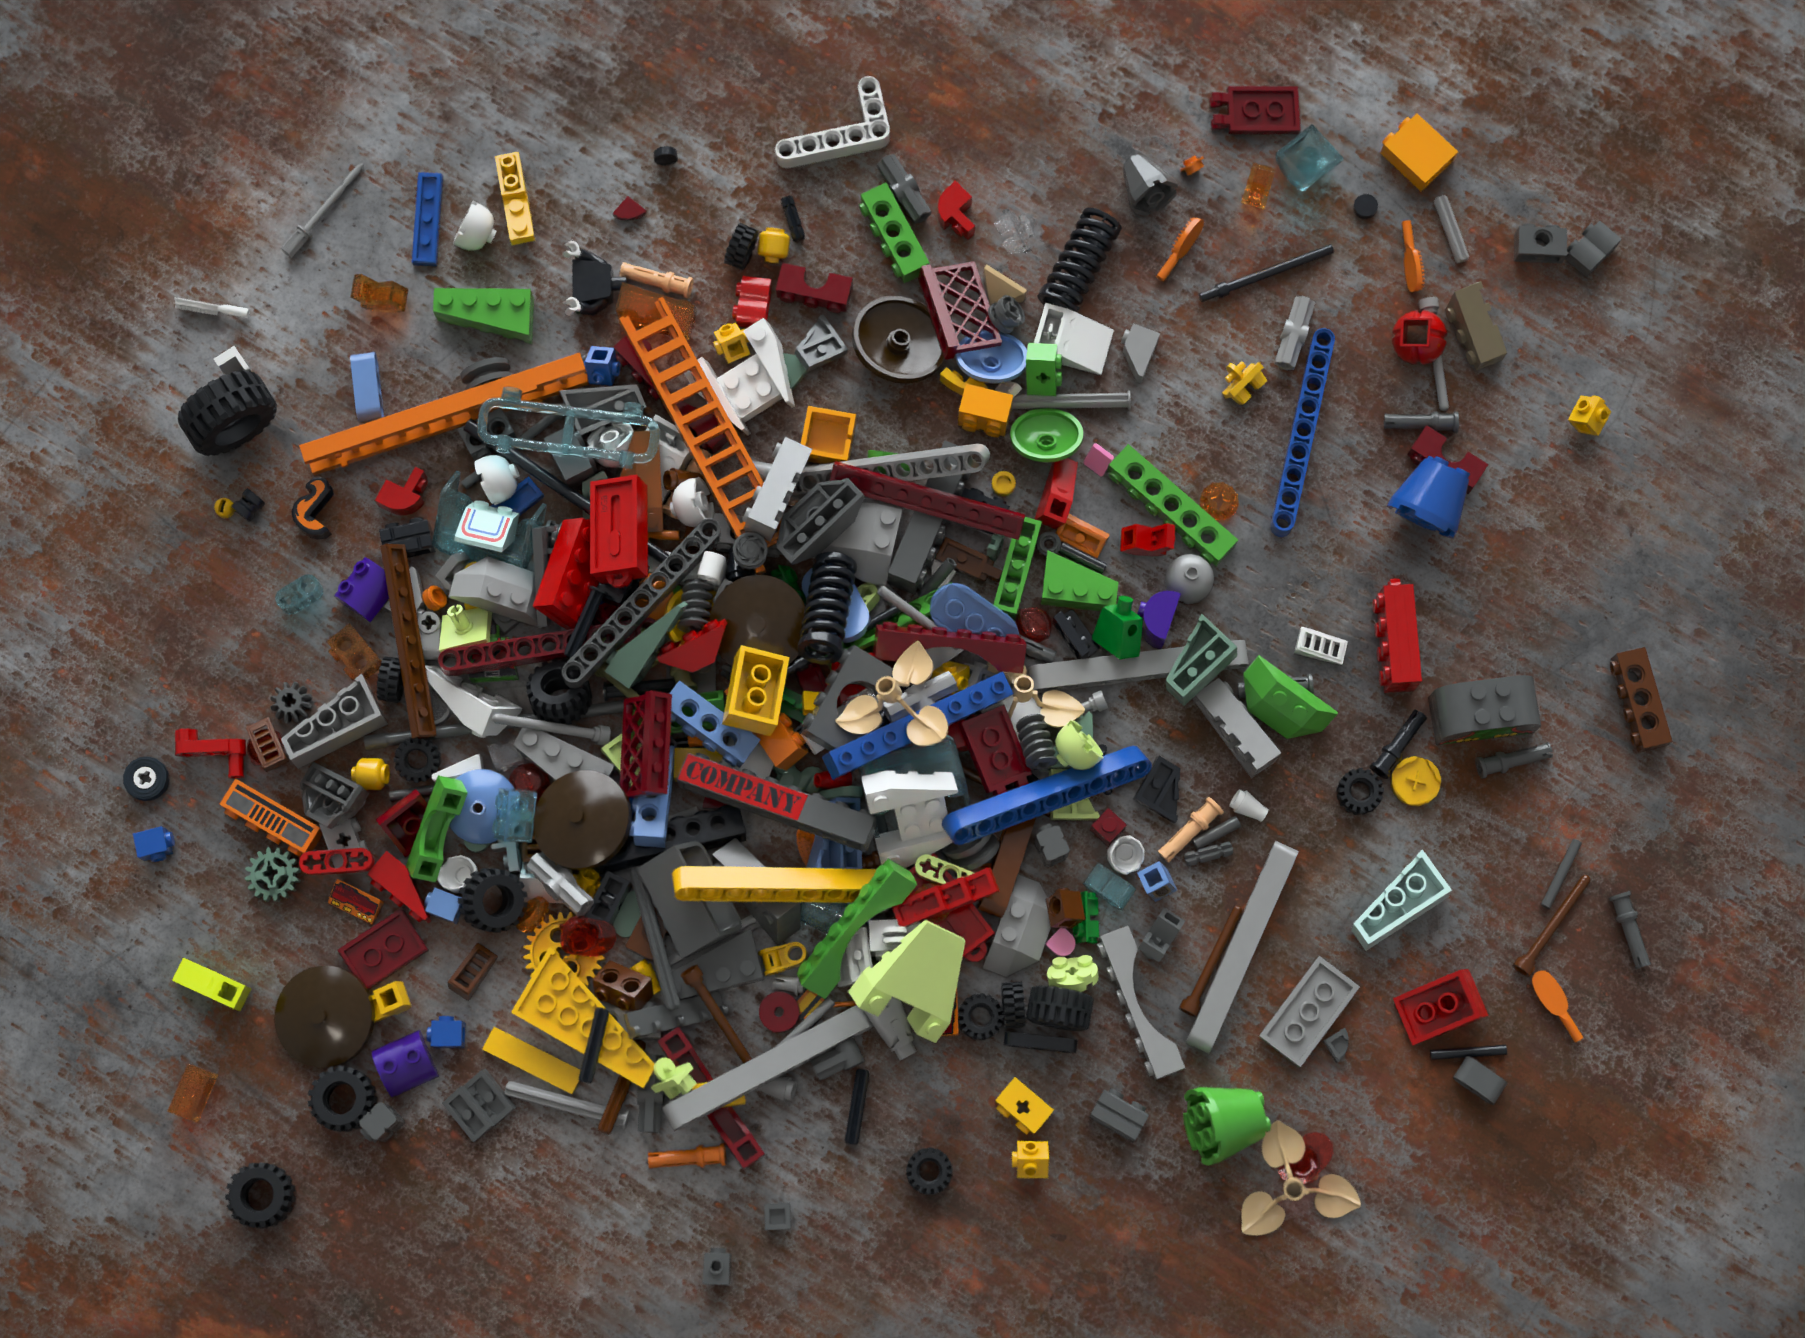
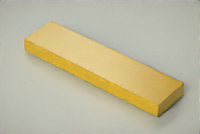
[482,1027,580,1095]

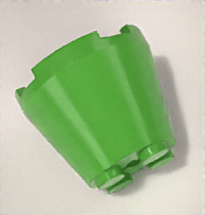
[1183,1087,1271,1166]

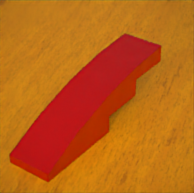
[892,867,1000,927]

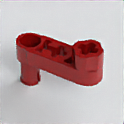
[175,728,246,779]

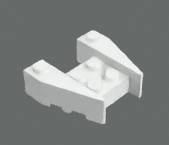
[684,318,795,435]
[861,771,958,868]

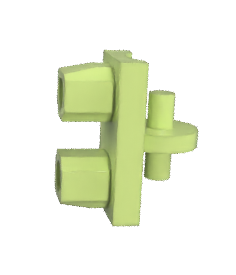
[651,1058,696,1099]

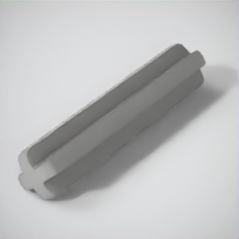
[1434,195,1469,263]

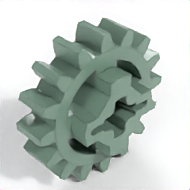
[245,847,301,902]

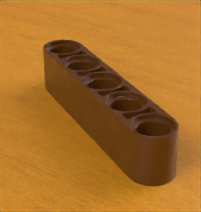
[978,817,1036,918]

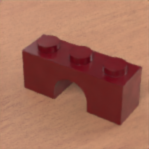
[776,263,853,313]
[1407,425,1489,494]

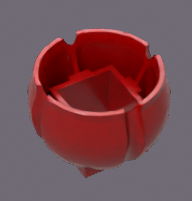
[1392,310,1447,365]

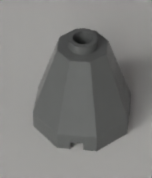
[1123,155,1178,216]

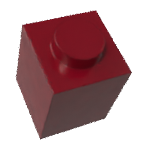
[1090,808,1127,847]

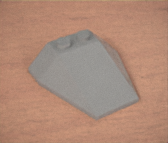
[822,497,904,587]

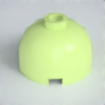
[1055,720,1104,770]

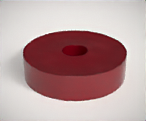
[759,991,800,1033]

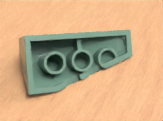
[605,601,688,688]

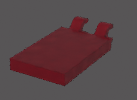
[1209,86,1301,134]
[958,705,1032,797]

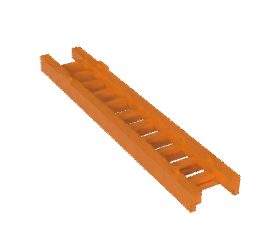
[619,297,782,575]
[299,352,589,475]

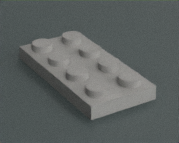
[1258,956,1360,1068]

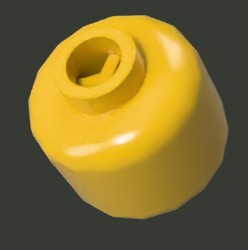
[757,228,790,263]
[351,758,390,790]

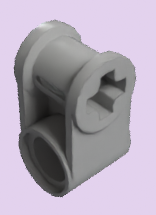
[418,611,442,660]

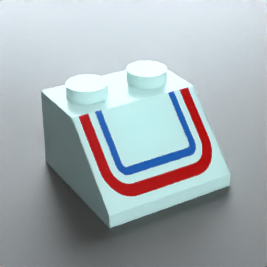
[454,501,519,552]

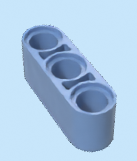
[350,352,384,423]

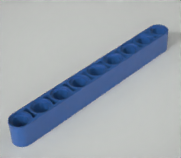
[1270,328,1335,537]
[942,746,1152,845]

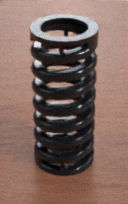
[1037,208,1122,313]
[797,552,857,664]

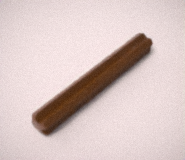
[598,1039,646,1135]

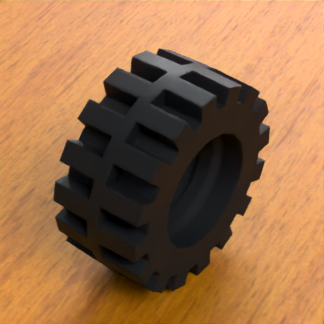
[376,656,404,703]

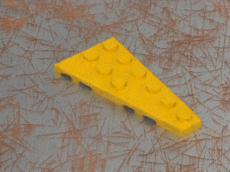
[511,946,655,1088]

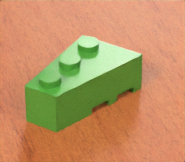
[1041,550,1118,611]

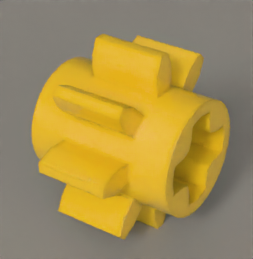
[573,869,601,898]

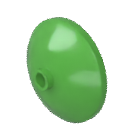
[1010,408,1083,463]

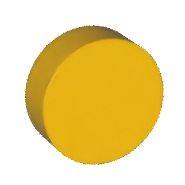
[991,471,1016,497]

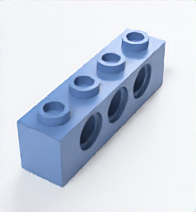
[669,681,761,768]
[630,746,675,848]

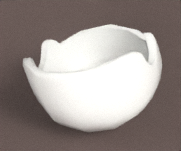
[1107,836,1144,875]
[437,855,478,893]

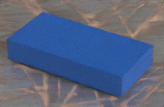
[491,476,545,516]

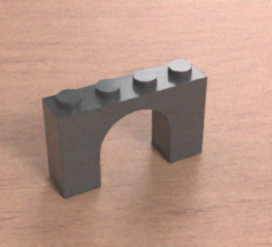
[801,645,900,751]

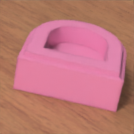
[1045,928,1075,957]

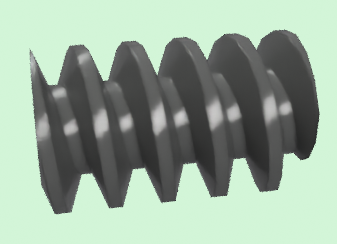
[677,579,714,633]
[1016,714,1058,770]

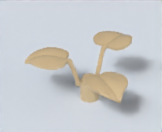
[835,641,948,746]
[987,662,1085,728]
[1241,1121,1361,1235]

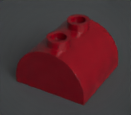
[375,789,428,858]

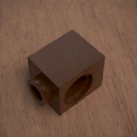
[1046,888,1085,929]

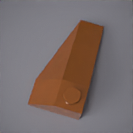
[620,430,663,532]

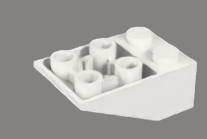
[1034,303,1114,375]
[645,415,696,504]

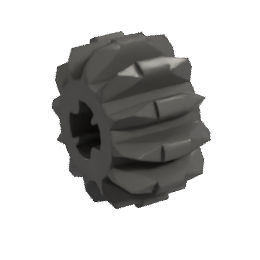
[270,681,313,724]

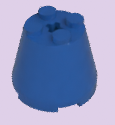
[1387,456,1470,539]

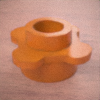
[1180,155,1204,176]

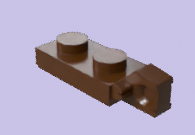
[935,537,1003,583]

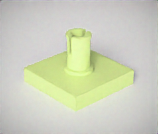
[439,605,492,653]

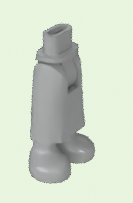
[847,988,917,1061]

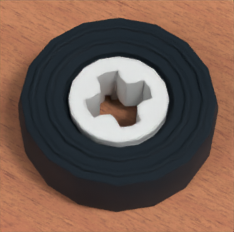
[123,756,169,801]

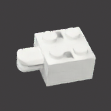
[869,919,920,961]

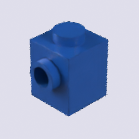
[133,826,175,862]
[427,1016,466,1048]

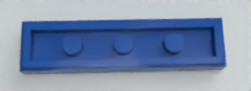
[412,172,443,266]

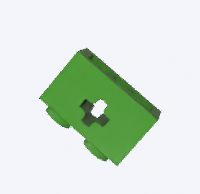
[1026,343,1062,396]

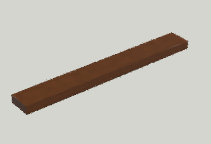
[380,544,437,739]

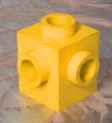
[713,323,750,364]
[1568,395,1612,436]
[931,661,970,698]
[1012,1141,1049,1178]

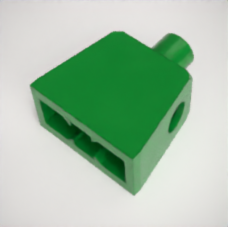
[1092,596,1143,660]

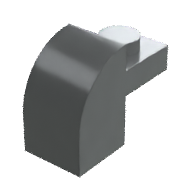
[1138,907,1185,962]

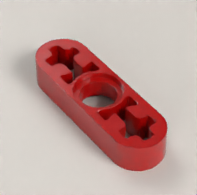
[299,848,374,875]

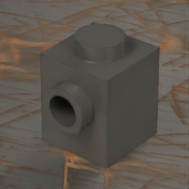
[703,1248,731,1285]

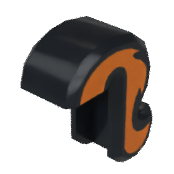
[291,477,334,540]

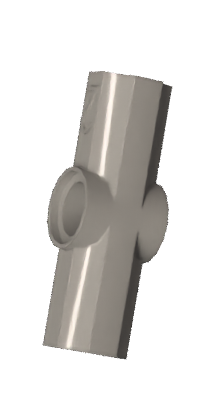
[1274,296,1315,370]
[883,671,958,723]
[526,852,594,917]

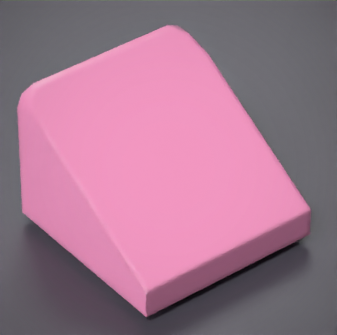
[1084,443,1114,477]

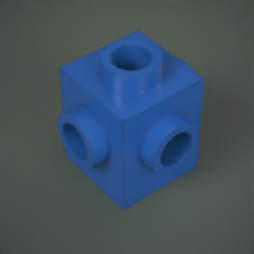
[584,346,620,386]

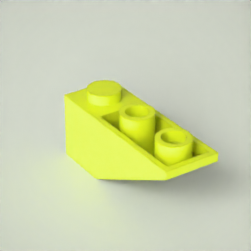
[172,958,252,1011]

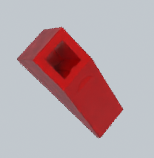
[1034,458,1078,529]
[367,851,431,923]

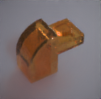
[1241,162,1276,210]
[350,274,409,313]

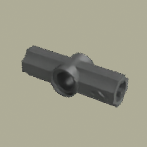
[877,154,931,224]
[637,1054,665,1133]

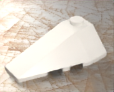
[425,665,522,738]

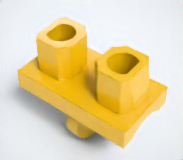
[1221,362,1267,405]

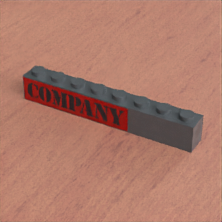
[677,753,877,852]

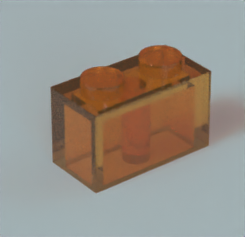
[167,1063,218,1122]

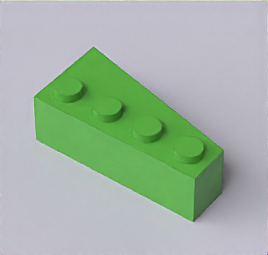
[433,288,534,344]

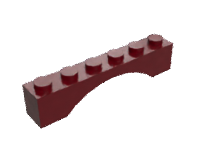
[613,330,728,455]
[873,622,1027,674]
[658,1026,765,1171]

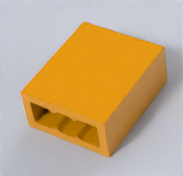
[1380,114,1458,192]

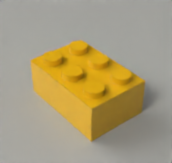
[722,645,789,736]

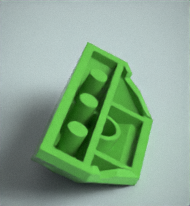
[1243,655,1338,739]

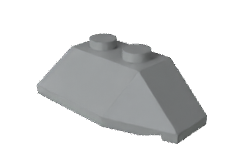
[448,556,542,628]
[982,875,1051,977]

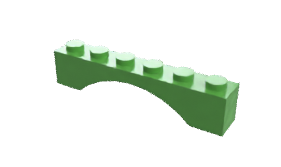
[797,858,917,999]

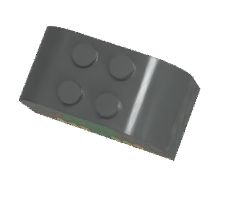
[1428,675,1541,745]

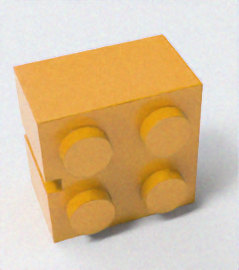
[958,384,1013,437]
[801,406,857,464]

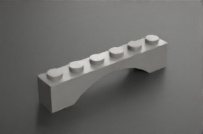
[1097,925,1185,1080]

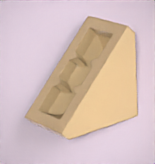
[983,265,1027,306]

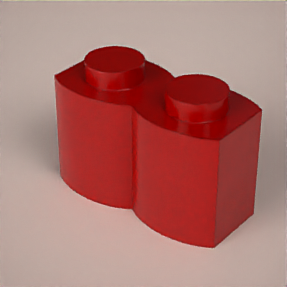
[732,276,772,328]

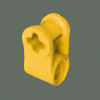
[758,942,808,977]

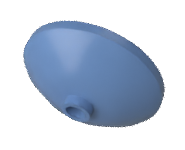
[956,331,1027,384]
[449,769,519,844]

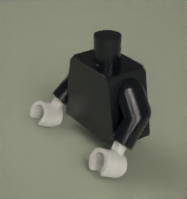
[563,241,627,316]

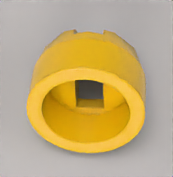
[214,498,235,518]

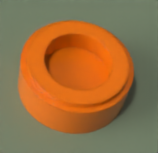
[422,585,447,611]

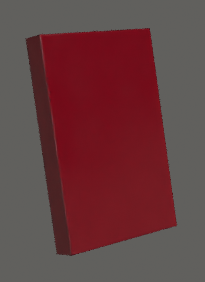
[337,908,429,990]

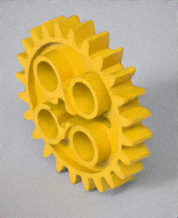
[523,912,606,987]

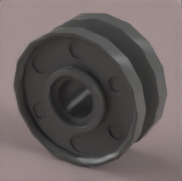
[460,357,513,390]
[943,833,1000,871]

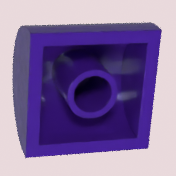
[334,557,389,622]
[1137,591,1181,650]
[372,1030,440,1097]

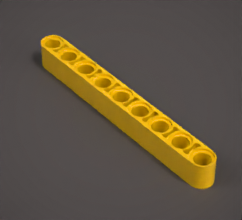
[672,866,877,903]

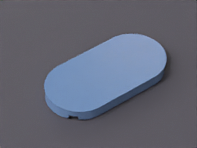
[802,563,871,643]
[930,583,1019,658]

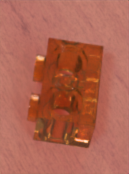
[326,623,381,681]

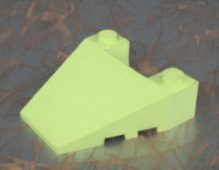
[848,920,965,1043]

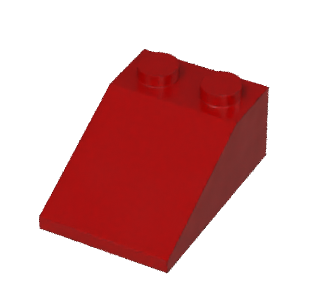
[1393,969,1489,1046]

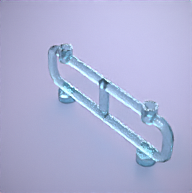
[477,387,660,469]

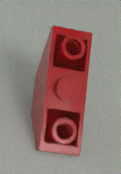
[657,619,727,673]

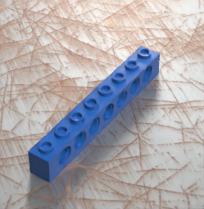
[822,671,1014,780]

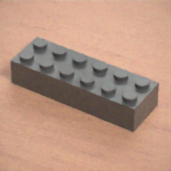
[888,440,972,595]

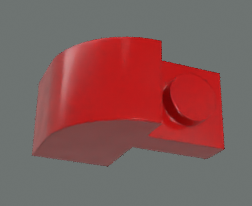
[938,180,975,240]
[375,467,428,516]
[1120,523,1175,556]

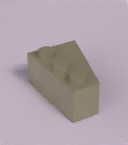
[1445,281,1507,371]

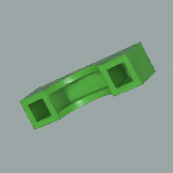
[406,775,468,883]

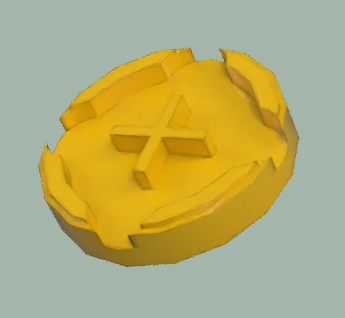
[1391,756,1441,806]

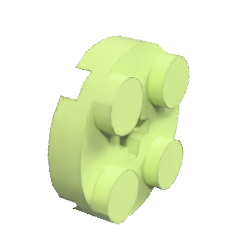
[1047,955,1099,992]

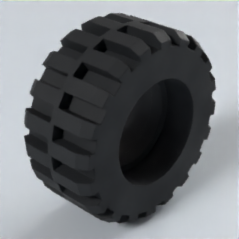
[178,370,277,456]

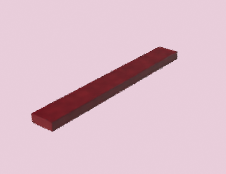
[830,461,1026,540]

